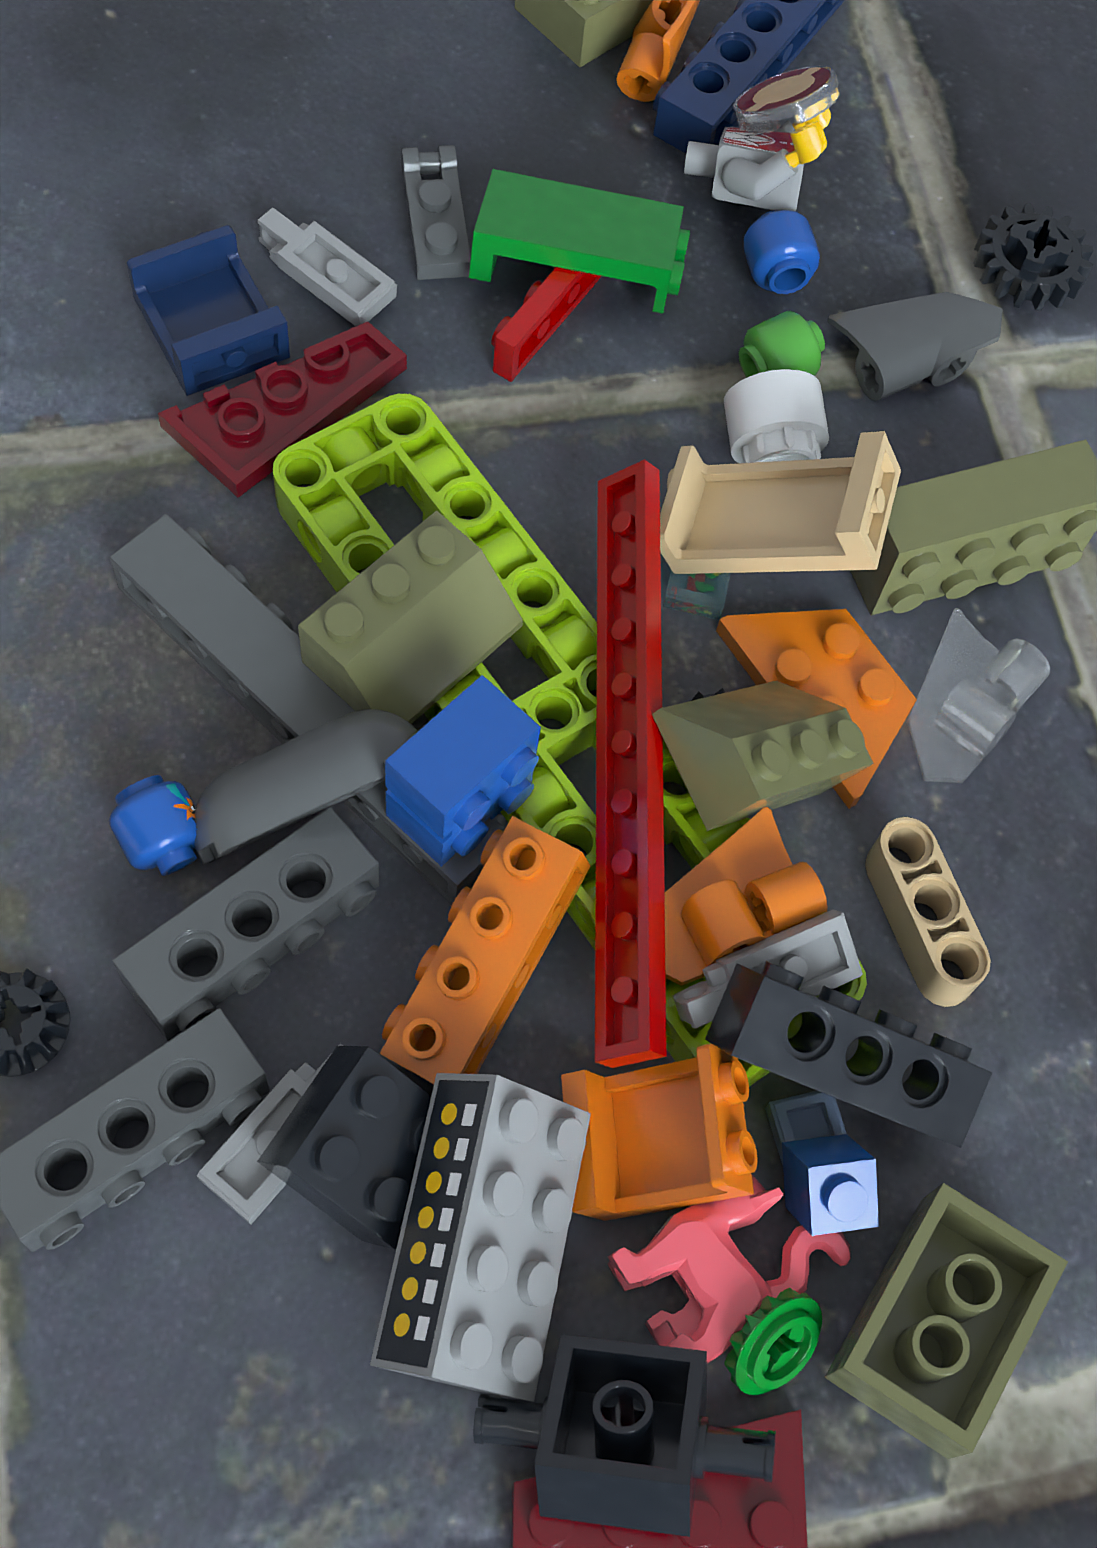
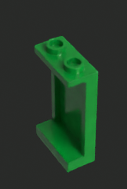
[469,169,690,314]

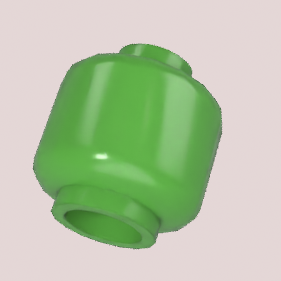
[739,310,825,378]

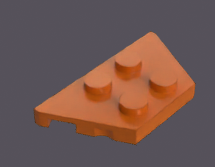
[716,609,917,809]

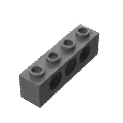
[112,806,379,1041]
[0,1008,270,1252]

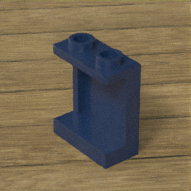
[127,225,290,396]

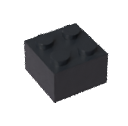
[257,1046,431,1250]

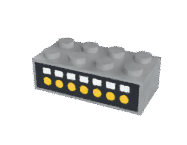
[370,1073,591,1402]

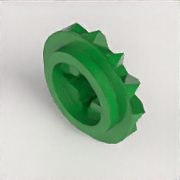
[724,1287,822,1395]

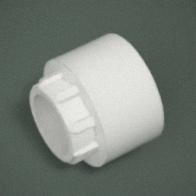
[724,369,829,463]

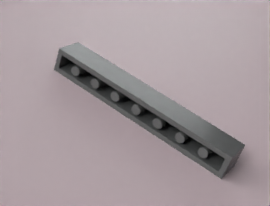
[110,514,508,905]

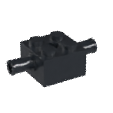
[473,1334,776,1537]

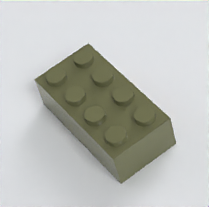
[850,439,1097,616]

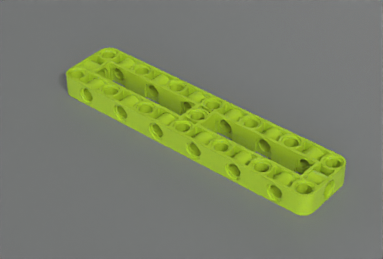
[273,393,867,1087]

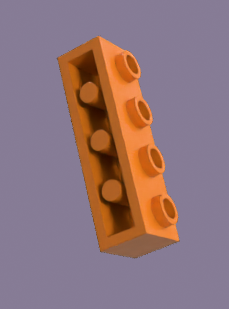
[379,816,591,1084]

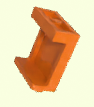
[561,1044,757,1221]

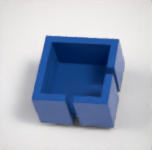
[385,675,541,867]

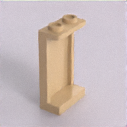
[660,431,901,574]

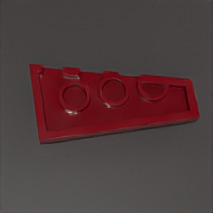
[158,321,407,498]
[511,1409,808,1548]

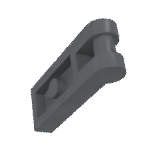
[401,145,471,280]

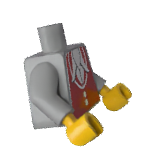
[684,91,831,211]

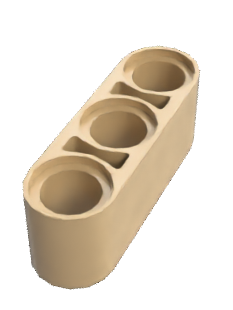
[865,817,991,1007]

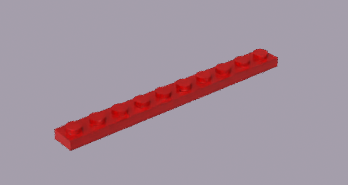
[595,459,667,1068]

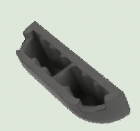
[194,709,418,865]

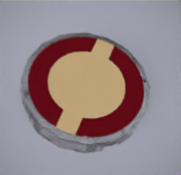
[733,66,839,134]

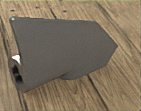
[827,292,1003,401]

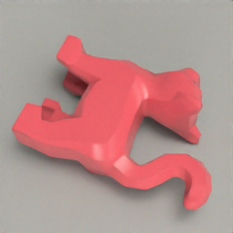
[607,1175,851,1364]

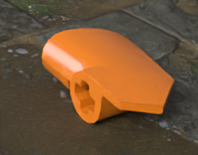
[616,0,700,102]
[665,807,828,986]

